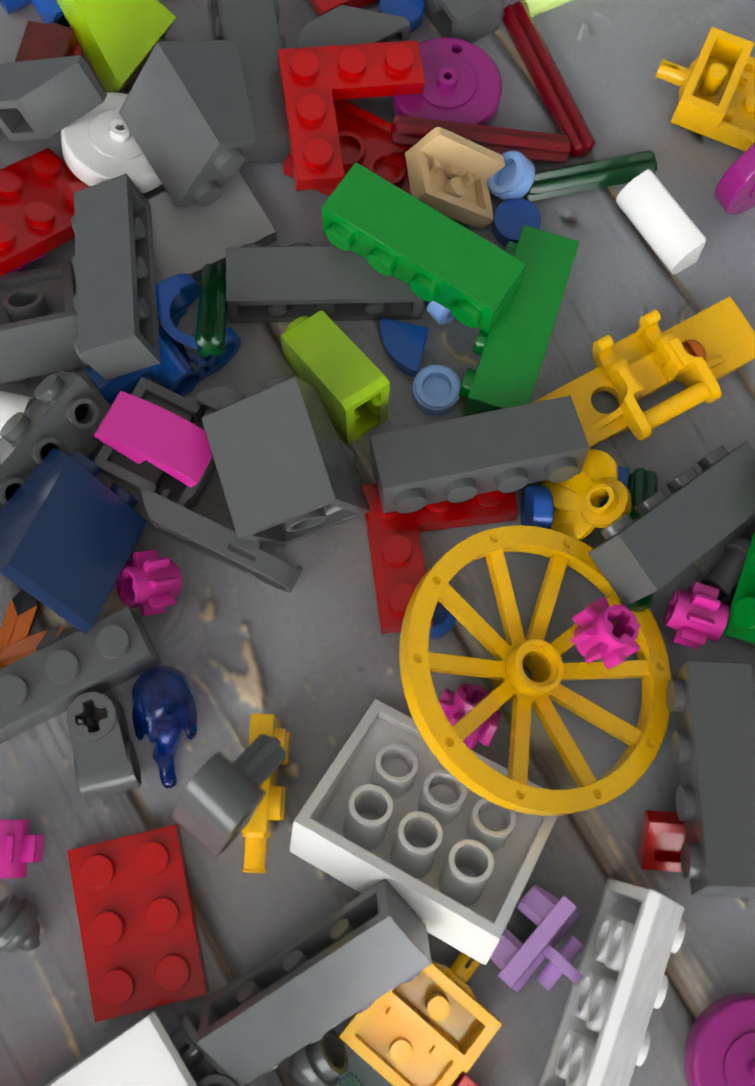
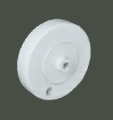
[61,92,162,193]

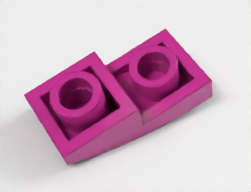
[93,391,213,488]

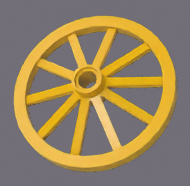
[399,525,671,816]

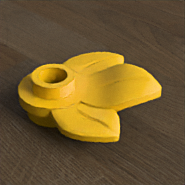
[541,449,632,540]

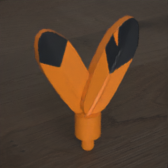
[0,590,78,669]

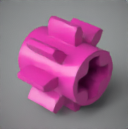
[116,549,182,617]
[664,581,729,650]
[571,597,641,669]
[439,684,502,750]
[0,820,44,878]

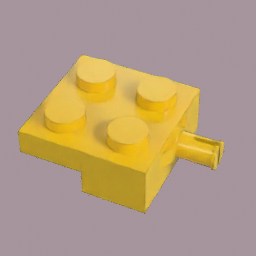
[655,27,755,151]
[241,713,291,873]
[339,952,502,1086]

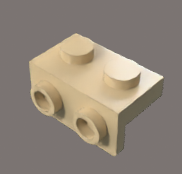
[405,127,505,229]

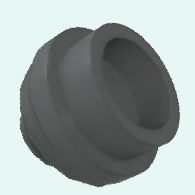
[0,893,40,953]
[289,1029,348,1086]

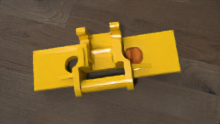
[532,296,755,449]

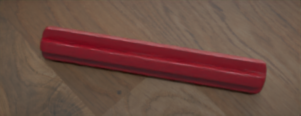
[502,1,596,159]
[390,115,571,164]

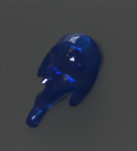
[132,666,197,788]

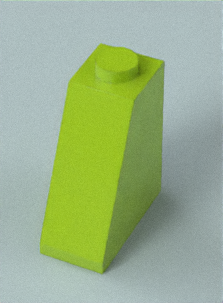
[56,0,176,93]
[280,310,390,446]

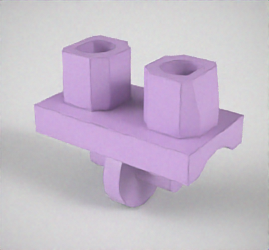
[490,885,585,993]

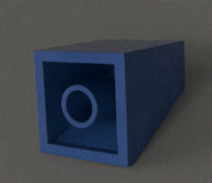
[0,448,147,635]

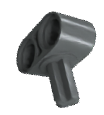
[172,734,286,857]

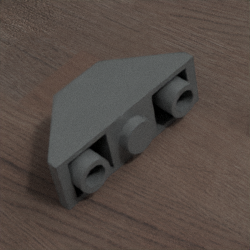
[296,5,410,48]
[0,55,107,141]

